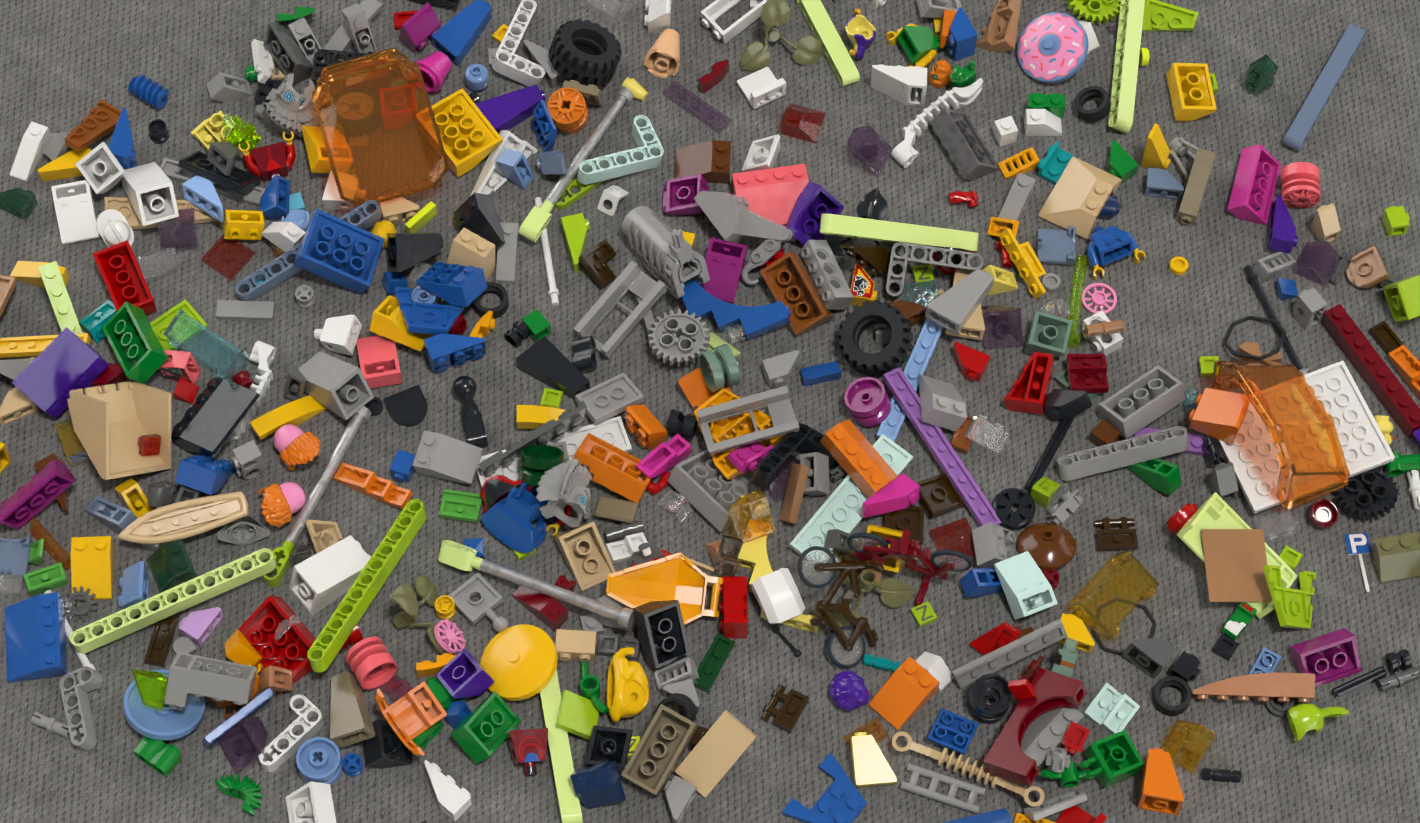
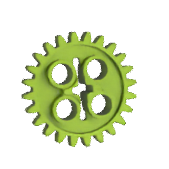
[1065,0,1121,25]

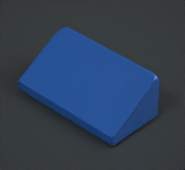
[799,361,841,386]

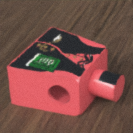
[158,350,201,385]

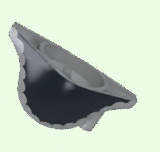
[217,515,270,545]

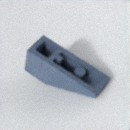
[84,496,137,535]

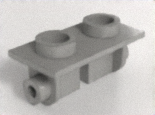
[1044,489,1083,525]

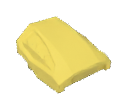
[191,111,244,152]

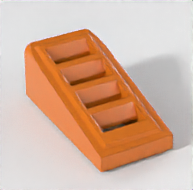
[939,9,957,48]

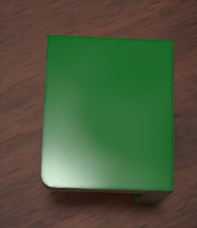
[522,309,551,343]

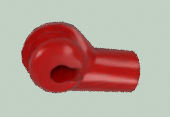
[646,471,671,495]

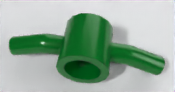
[580,662,609,714]
[1041,762,1093,788]

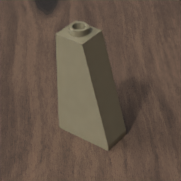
[1176,148,1216,226]
[330,671,375,748]

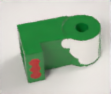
[1221,602,1257,641]

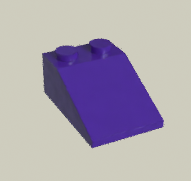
[786,181,844,245]

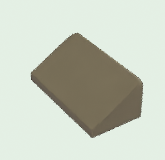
[595,496,638,523]

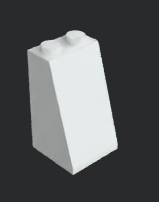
[121,162,179,226]
[289,535,371,616]

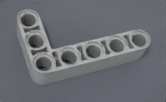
[886,242,984,297]

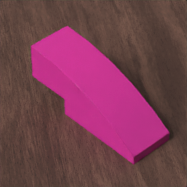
[636,434,692,479]

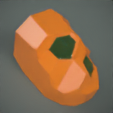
[928,59,952,89]

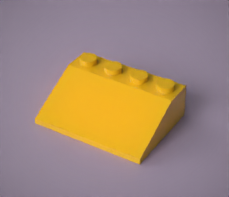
[416,88,503,178]

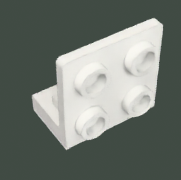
[737,67,786,109]

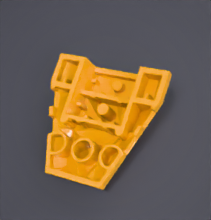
[694,388,786,480]

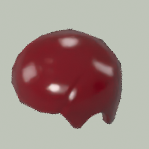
[1309,499,1338,528]

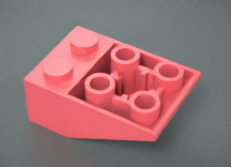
[356,335,402,389]

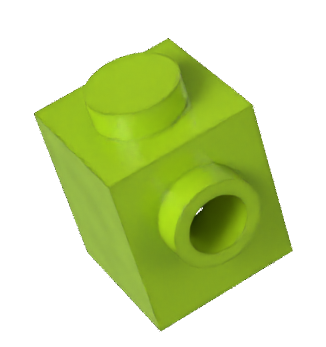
[1382,206,1410,237]

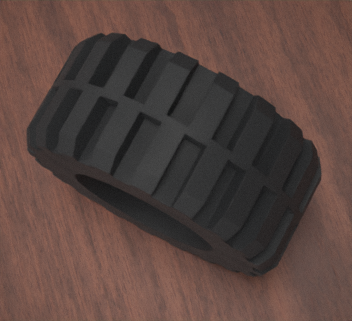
[549,19,622,86]
[837,300,913,376]

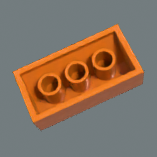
[820,419,898,498]
[572,433,652,504]

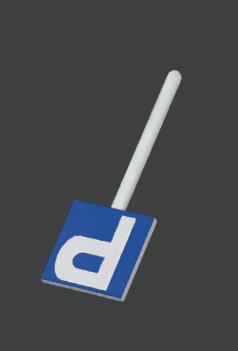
[1344,532,1372,592]

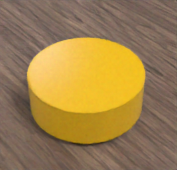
[1169,256,1188,276]

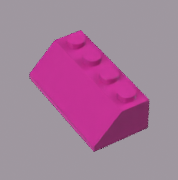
[1227,144,1281,225]

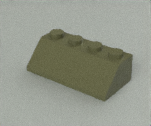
[1370,532,1420,584]

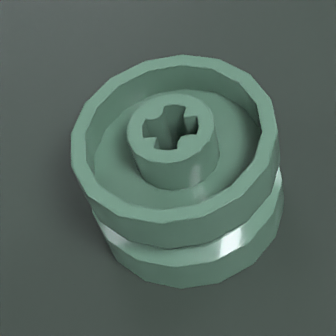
[698,344,740,392]

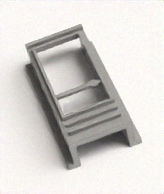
[574,261,667,359]
[697,385,800,456]

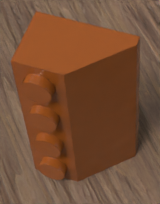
[760,251,834,335]

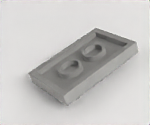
[575,372,644,425]

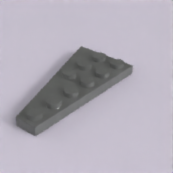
[478,400,587,476]

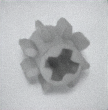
[1045,747,1071,772]

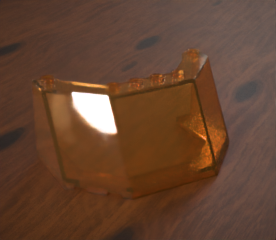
[1211,360,1350,510]

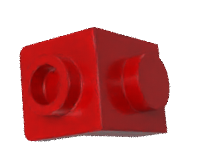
[1060,721,1090,754]

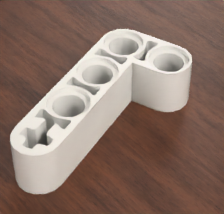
[259,694,323,772]

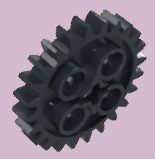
[1334,467,1398,521]

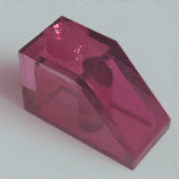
[380,675,413,702]

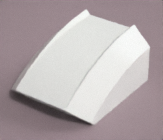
[752,568,805,624]

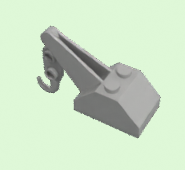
[694,191,793,285]

